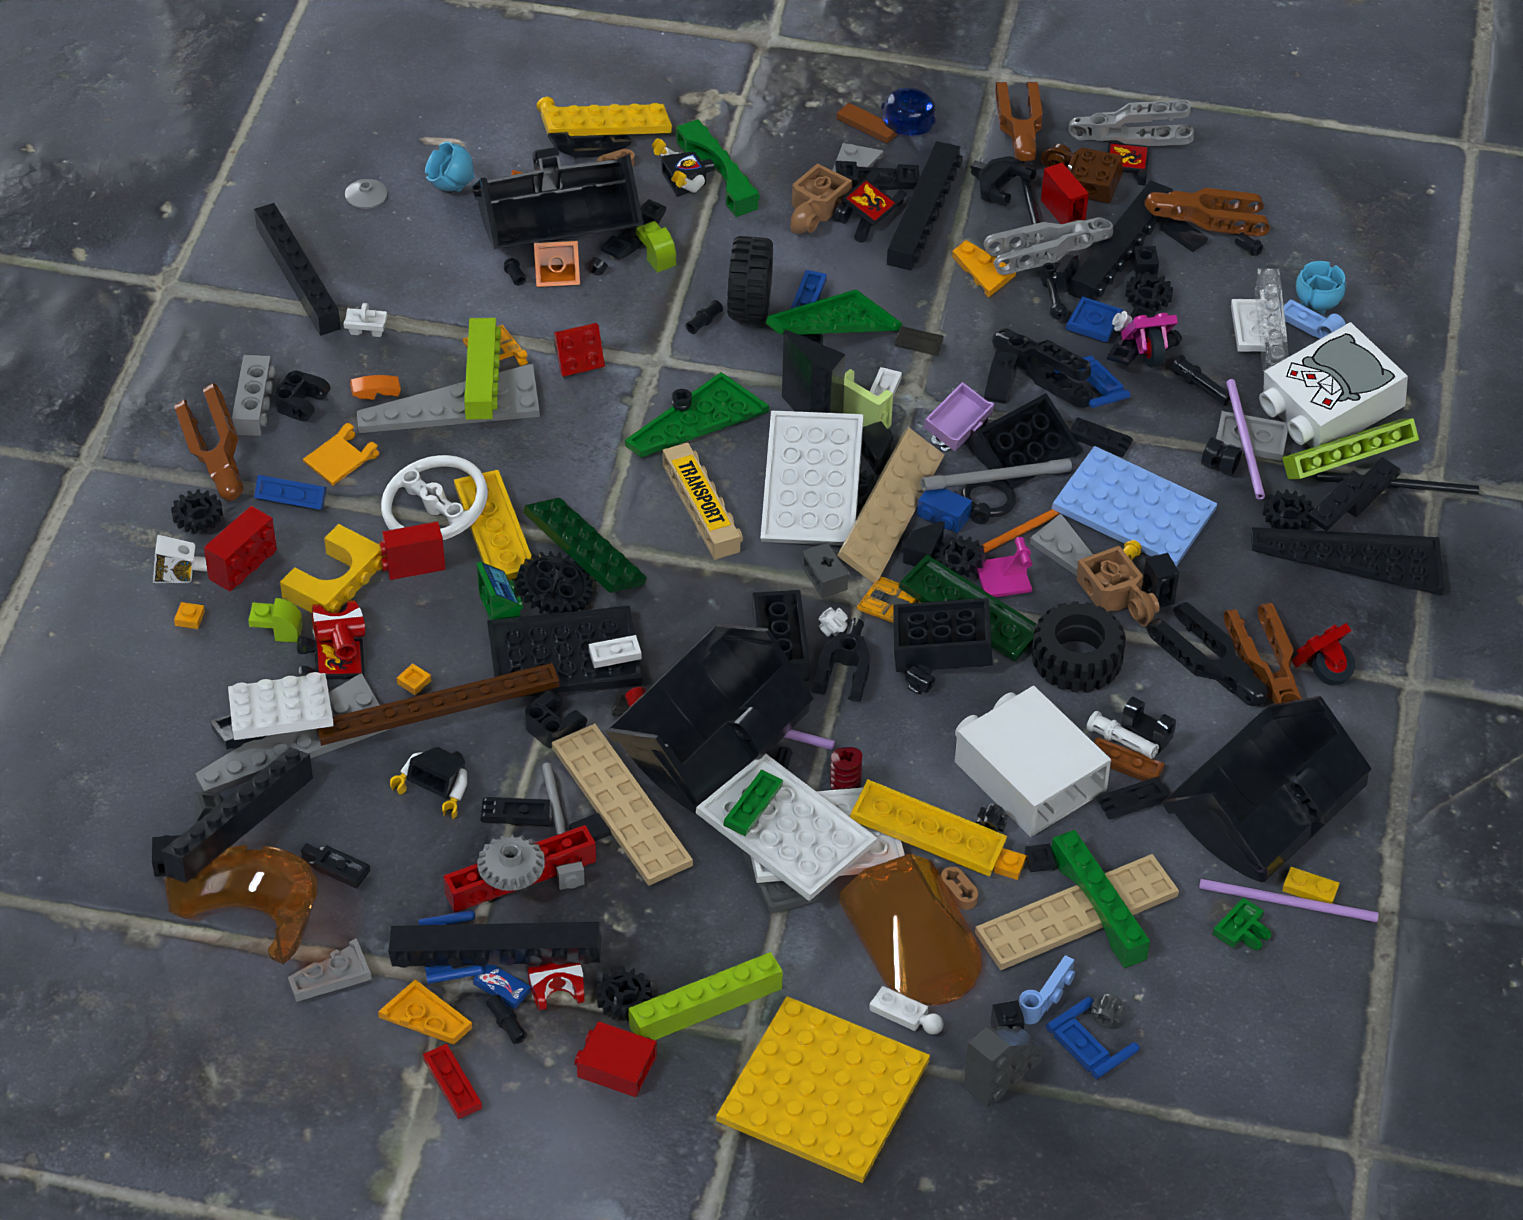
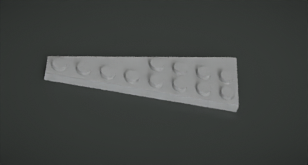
[357,364,540,433]
[195,674,390,793]

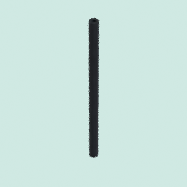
[1317,471,1479,495]

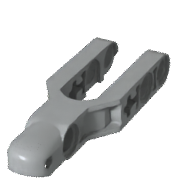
[1068,100,1195,146]
[983,217,1113,275]

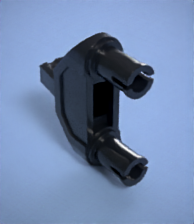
[970,156,1037,206]

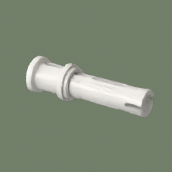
[1087,711,1159,759]

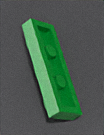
[723,769,783,837]

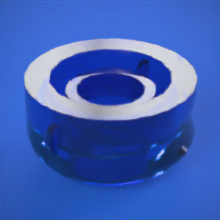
[881,87,936,136]

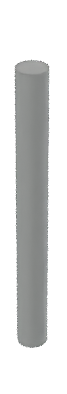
[542,763,567,835]

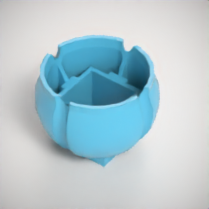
[425,141,475,193]
[1296,261,1346,314]

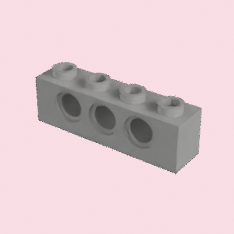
[232,355,276,436]

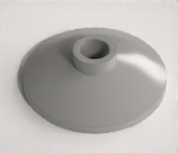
[345,179,388,209]

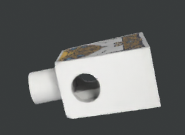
[153,535,207,583]

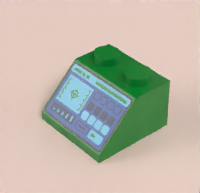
[476,562,523,620]

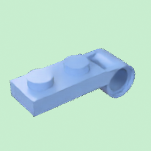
[1278,299,1346,339]
[1019,955,1075,1024]

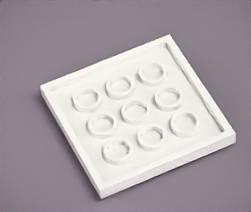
[228,672,334,740]

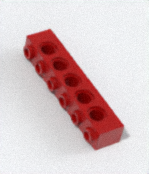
[443,825,596,913]

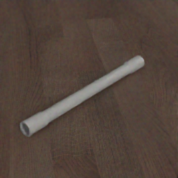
[920,458,1072,491]

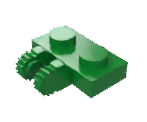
[1212,897,1272,951]

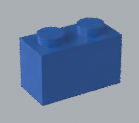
[917,488,972,534]

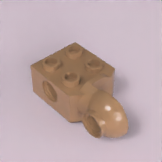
[790,163,852,234]
[1077,546,1160,627]

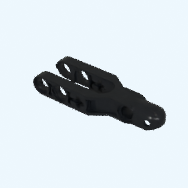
[992,328,1093,408]
[1147,602,1269,706]

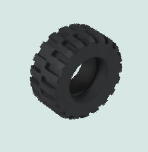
[727,236,773,322]
[1032,601,1126,693]

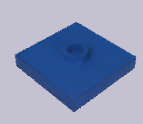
[1066,297,1123,342]

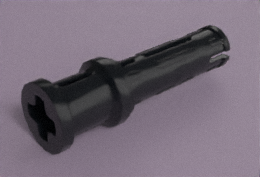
[1170,355,1231,406]

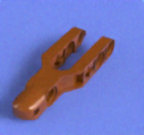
[995,82,1043,161]
[1145,188,1270,236]
[174,383,244,502]
[1224,603,1302,704]

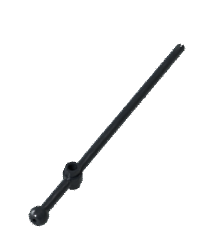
[1020,161,1067,320]

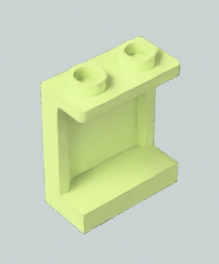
[843,369,893,429]

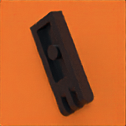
[1070,417,1133,457]
[1097,777,1169,819]
[480,797,550,826]

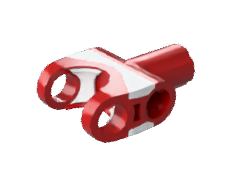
[312,600,365,660]
[527,963,585,1011]

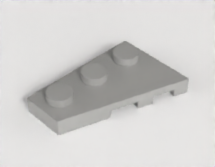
[832,143,884,188]
[1030,514,1093,576]
[288,938,372,1002]

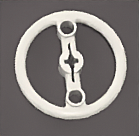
[381,455,488,540]

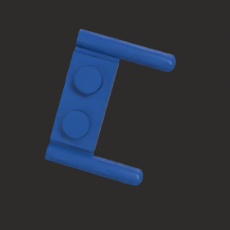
[1053,355,1130,408]
[419,910,484,984]
[1045,997,1140,1079]

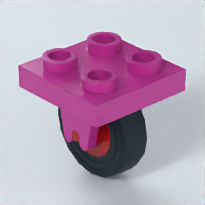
[1121,313,1178,367]

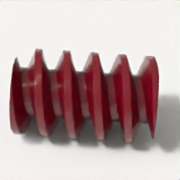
[830,747,863,790]

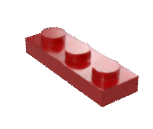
[423,1043,482,1119]

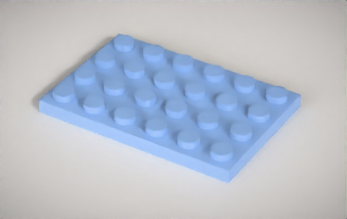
[1052,446,1217,567]

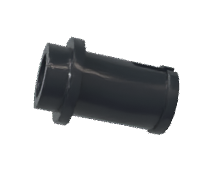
[1235,232,1263,256]
[504,258,527,286]
[1165,330,1182,351]

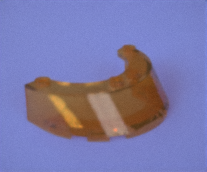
[164,845,318,964]

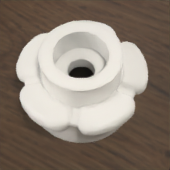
[1112,311,1132,332]

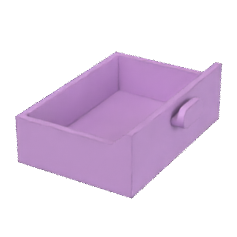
[923,382,995,451]

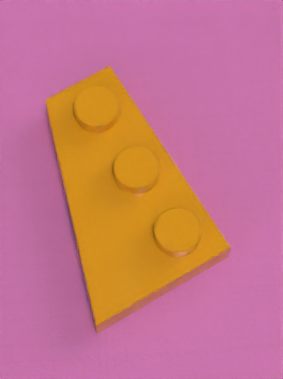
[952,240,1016,298]
[378,979,472,1045]

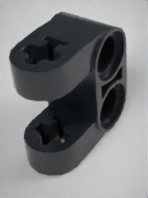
[275,370,331,422]
[525,690,587,749]
[1121,696,1176,755]

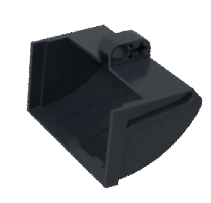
[472,147,644,250]
[606,623,814,816]
[1161,696,1372,882]

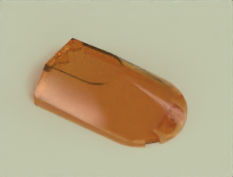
[839,853,982,1005]

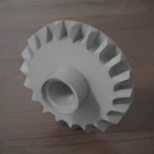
[477,833,545,891]

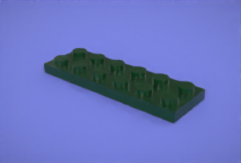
[523,498,647,593]
[898,555,1036,662]

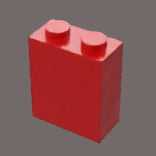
[1041,163,1089,224]
[379,521,445,580]
[574,1021,657,1097]

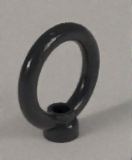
[961,480,1016,524]

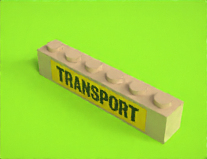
[663,443,743,560]

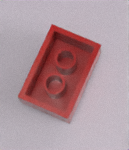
[204,506,277,592]

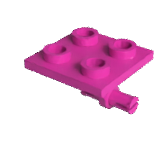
[977,537,1033,597]

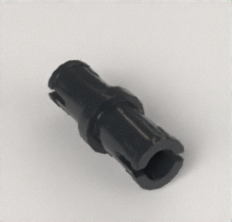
[686,300,723,334]
[486,994,527,1044]

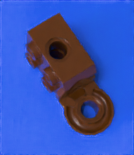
[1041,144,1123,203]

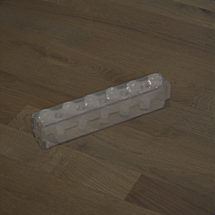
[1254,269,1289,378]

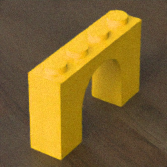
[280,524,385,613]

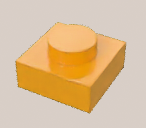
[174,602,205,629]
[396,663,431,695]
[994,848,1026,880]

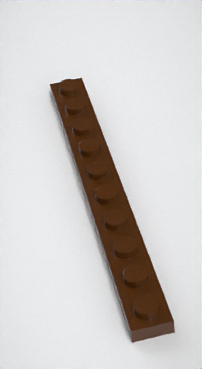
[316,663,560,746]

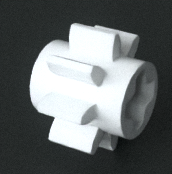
[819,607,848,637]

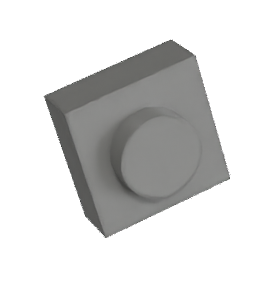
[557,862,585,890]

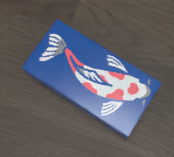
[473,965,531,1009]

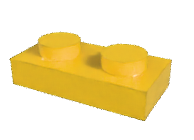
[1282,867,1340,904]

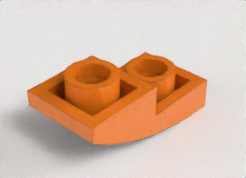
[350,375,401,400]

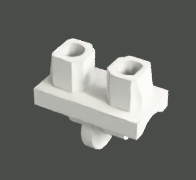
[344,303,387,337]

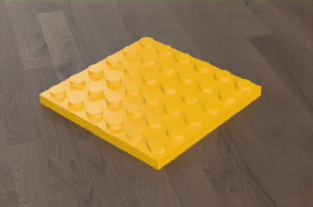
[716,996,930,1183]

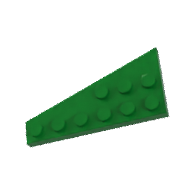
[766,289,903,335]
[625,372,769,458]

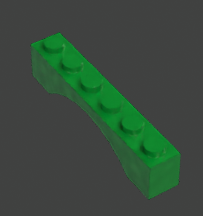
[676,119,760,217]
[1051,830,1150,968]

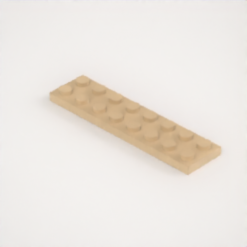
[837,428,944,583]
[552,724,693,886]
[975,854,1179,971]

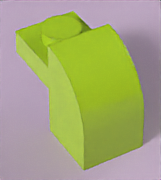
[636,221,676,273]
[248,598,303,643]

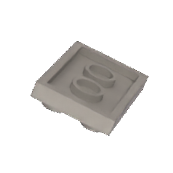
[1216,411,1288,461]

